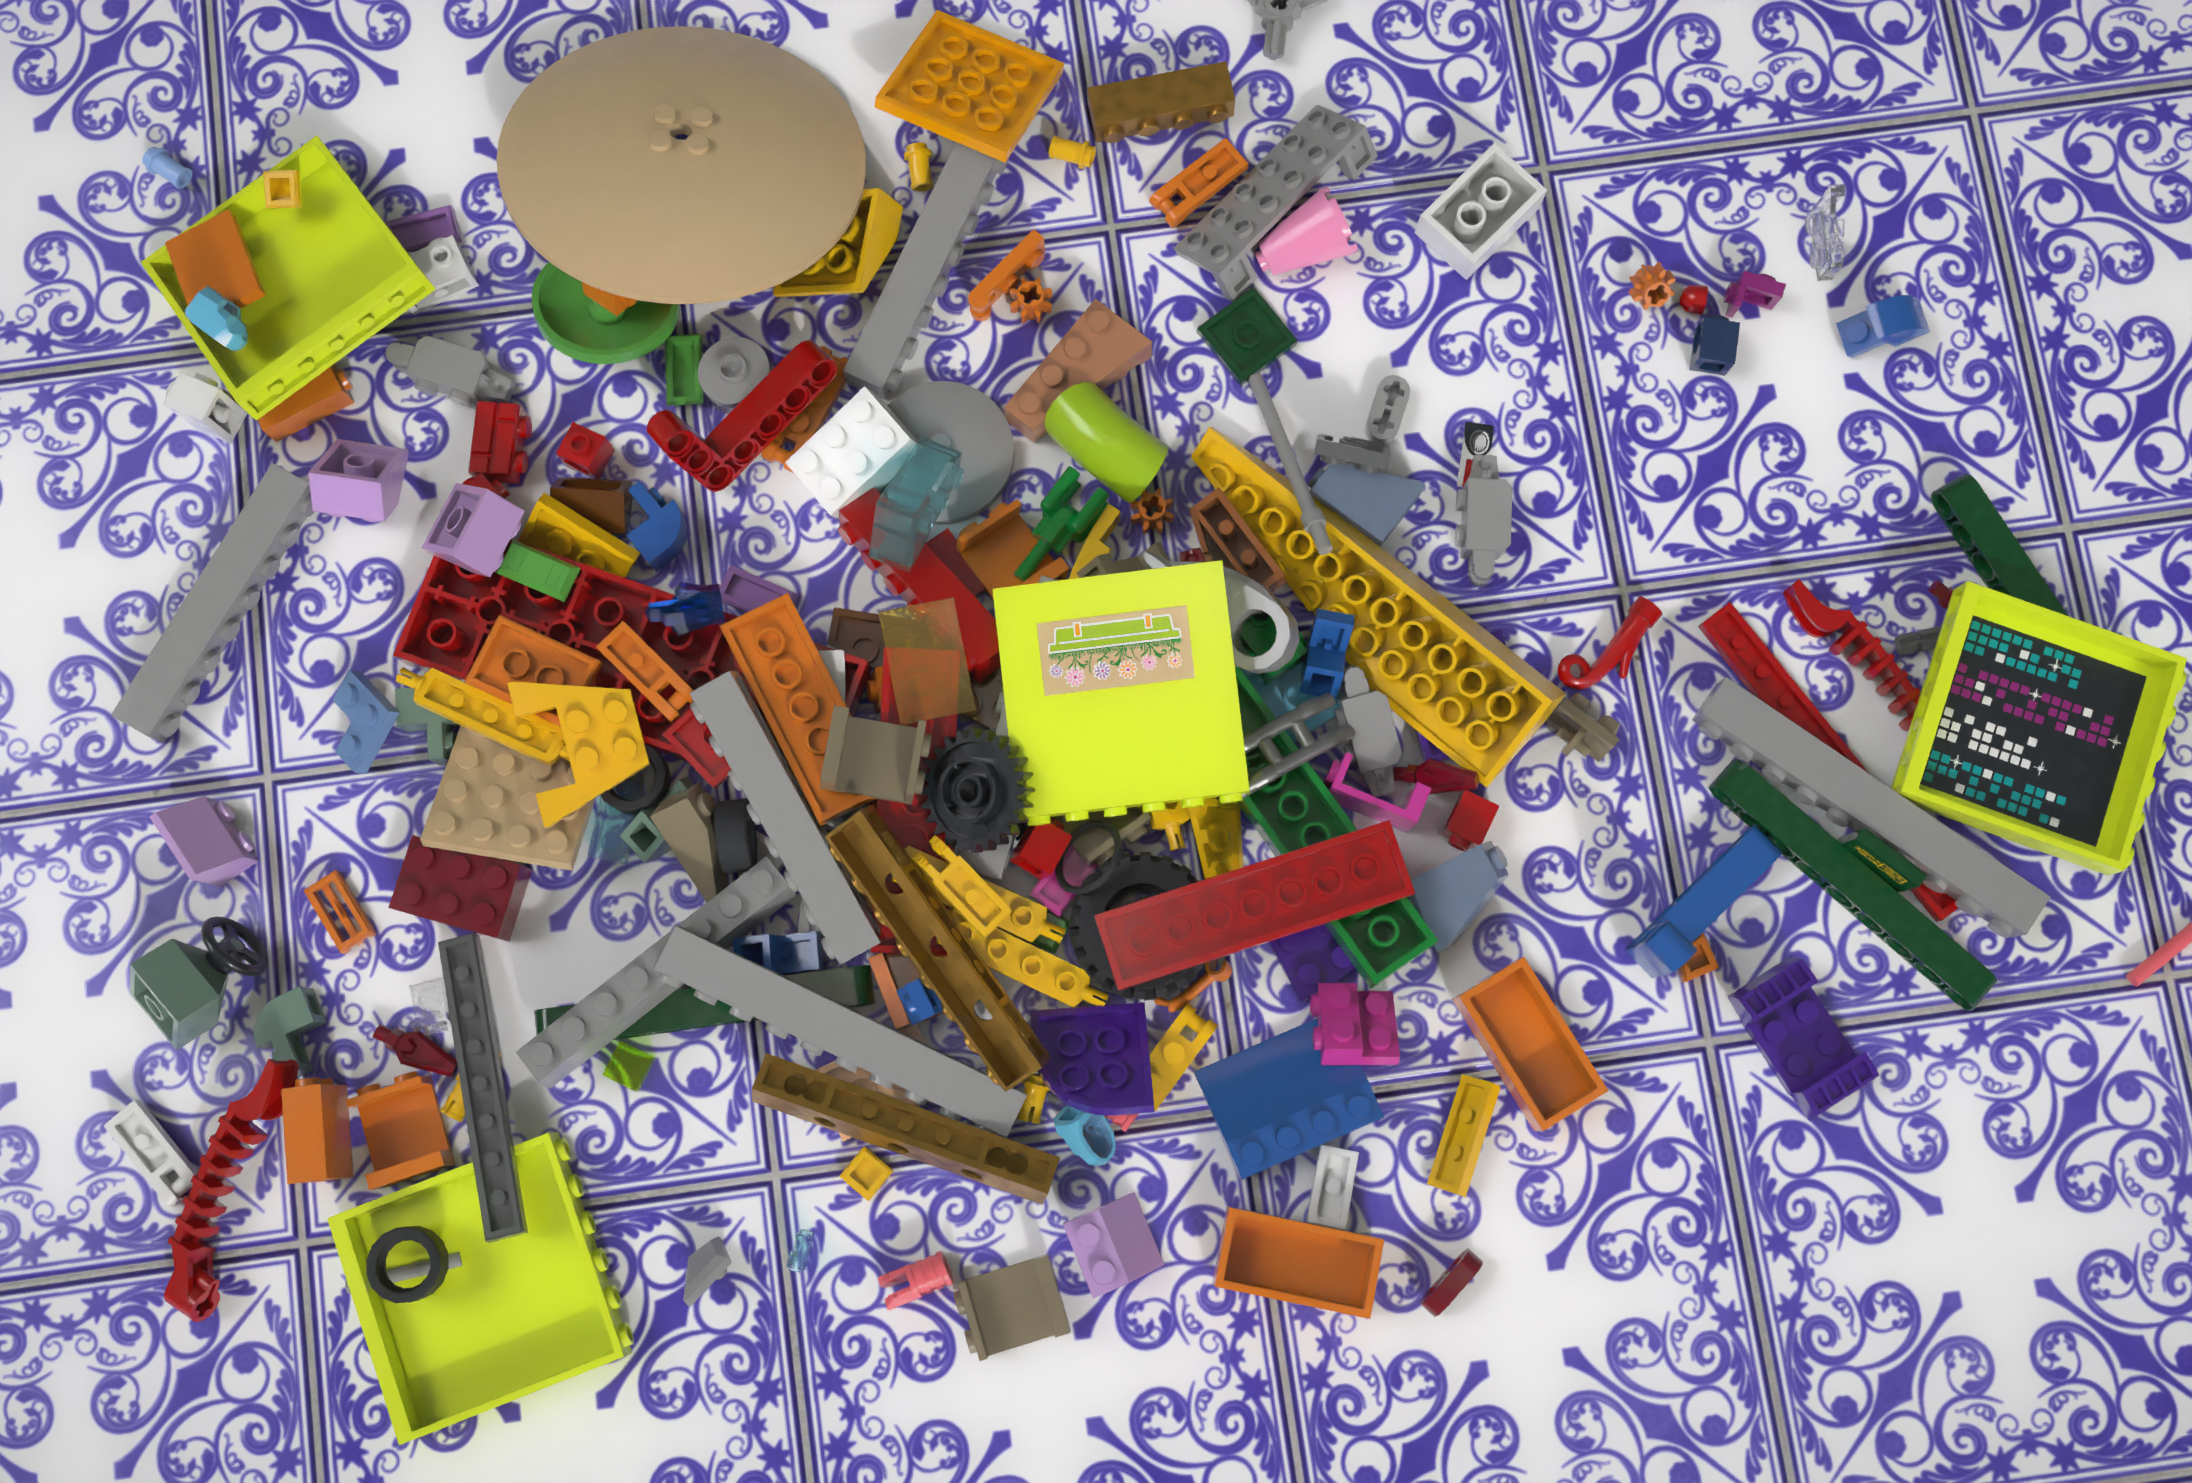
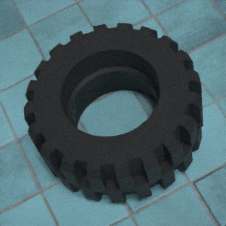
[1069,852,1204,1001]

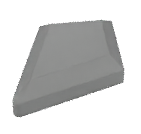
[683,1236,732,1307]

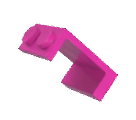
[1323,752,1431,833]

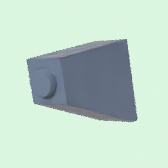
[1308,464,1426,547]
[1409,841,1509,953]

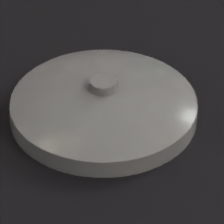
[880,381,1014,524]

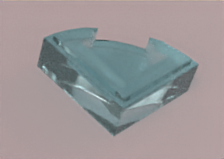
[786,1229,814,1273]

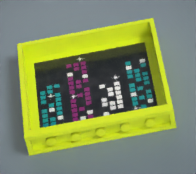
[1891,581,2187,875]

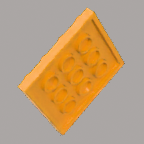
[875,10,1064,163]

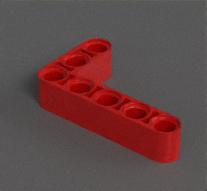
[647,340,837,492]

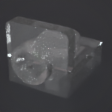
[409,977,451,1036]

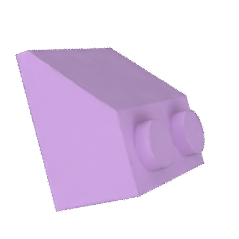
[308,439,408,522]
[421,483,525,577]
[150,796,258,887]
[1063,1192,1164,1299]

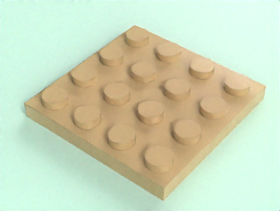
[420,726,595,871]

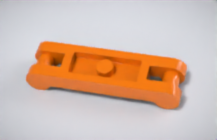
[761,346,849,473]

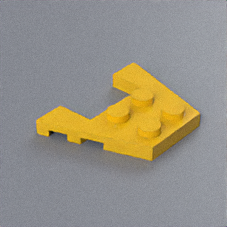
[507,681,650,828]

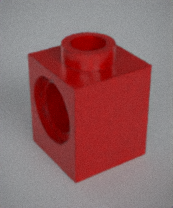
[556,422,615,479]
[1441,790,1500,852]
[1009,817,1073,880]

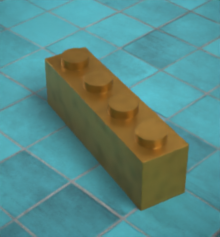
[1087,61,1235,143]

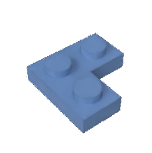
[333,670,400,774]

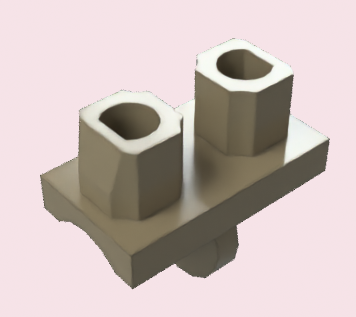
[1545,693,1620,762]

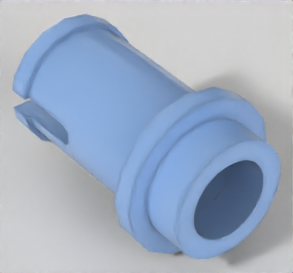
[142,147,192,189]

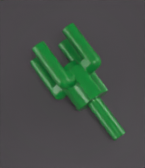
[1014,466,1110,582]

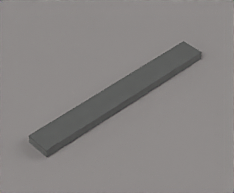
[438,933,528,1243]

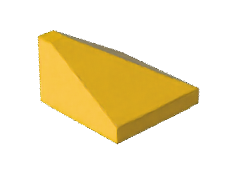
[263,170,302,209]

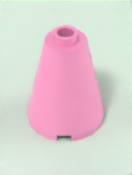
[1254,186,1359,275]

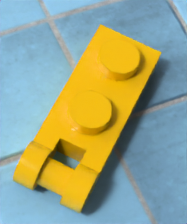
[1150,1003,1219,1112]

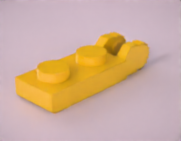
[912,836,1012,938]

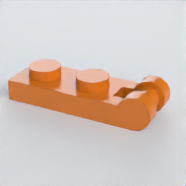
[1149,138,1248,228]
[968,229,1045,321]
[596,621,694,722]

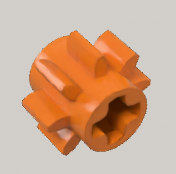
[1628,262,1676,310]
[1010,277,1052,324]
[1130,488,1174,535]

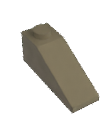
[650,783,728,903]

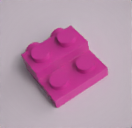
[1310,983,1400,1065]

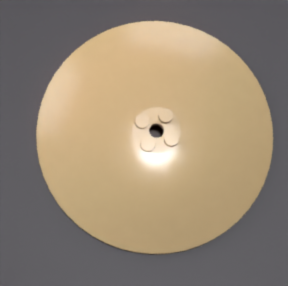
[496,26,866,304]

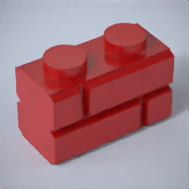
[468,401,532,485]

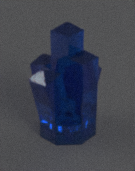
[645,582,725,636]

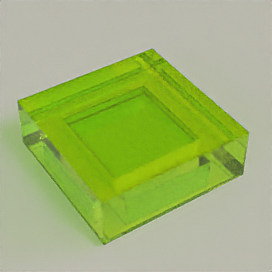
[602,1040,656,1092]

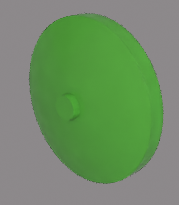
[531,262,680,364]

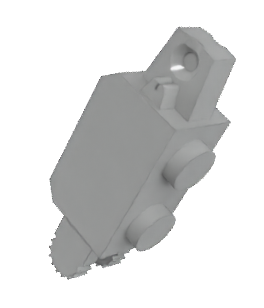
[384,335,515,406]
[1455,455,1512,587]
[1334,665,1402,797]

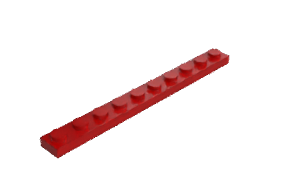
[1698,602,1958,922]

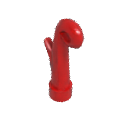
[1557,596,1663,690]

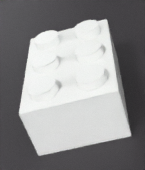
[1414,143,1547,280]
[785,386,924,519]

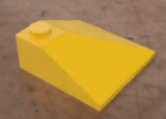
[773,188,903,297]

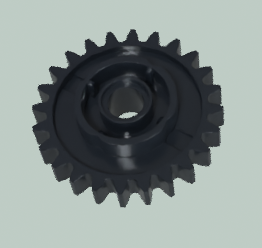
[921,728,1035,853]

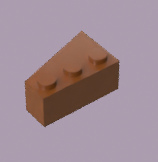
[1189,487,1287,593]

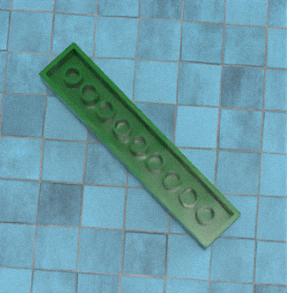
[1235,666,1438,990]

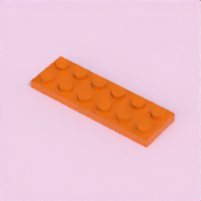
[720,593,876,826]

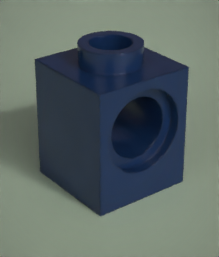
[1689,315,1740,376]

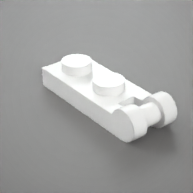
[104,1100,199,1208]

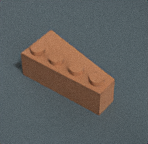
[1004,299,1153,443]

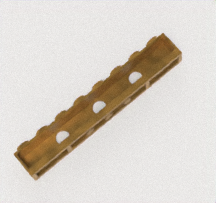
[825,804,1051,1093]
[752,1053,1060,1205]

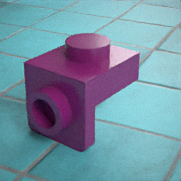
[1723,271,1786,318]

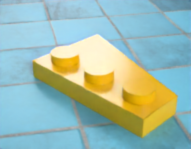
[518,493,640,578]
[1188,798,1244,879]

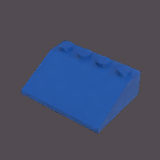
[1193,1018,1384,1179]

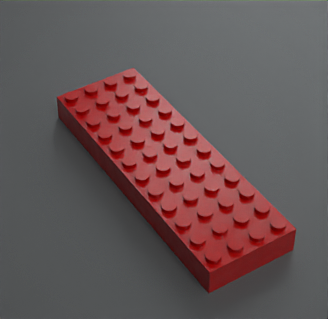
[393,539,872,762]

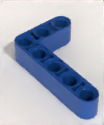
[1625,825,1782,979]

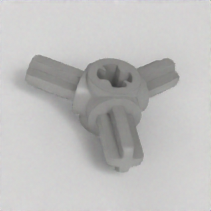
[1247,0,1328,60]

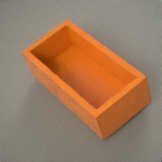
[1452,957,1609,1131]
[1212,1206,1384,1319]

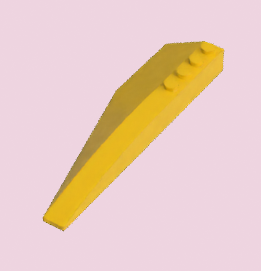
[1191,427,1566,788]

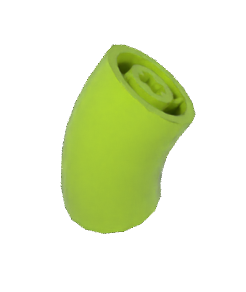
[1044,382,1169,503]

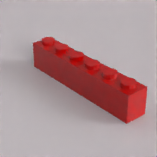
[838,487,1001,682]

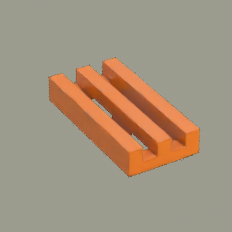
[303,870,377,954]

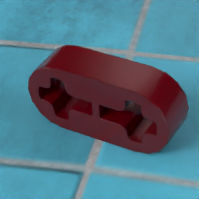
[1420,1248,1483,1317]

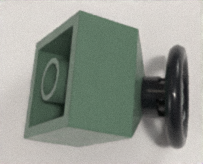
[130,916,268,1051]

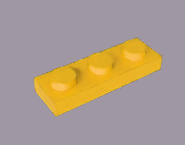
[1427,1074,1501,1198]

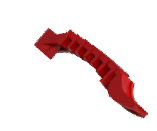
[1783,579,1921,731]
[164,1059,299,1322]

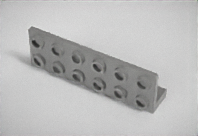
[1174,105,1378,302]

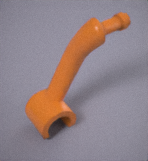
[1154,959,1232,1013]

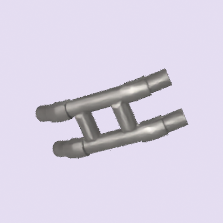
[1242,693,1355,799]

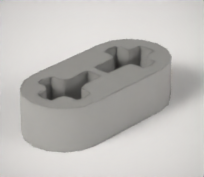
[1365,375,1410,444]

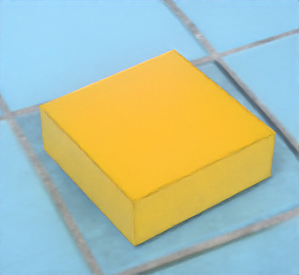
[839,1146,894,1201]

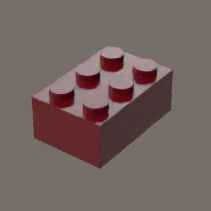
[388,835,532,942]

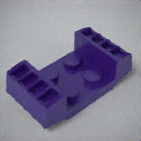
[1727,956,1879,1121]

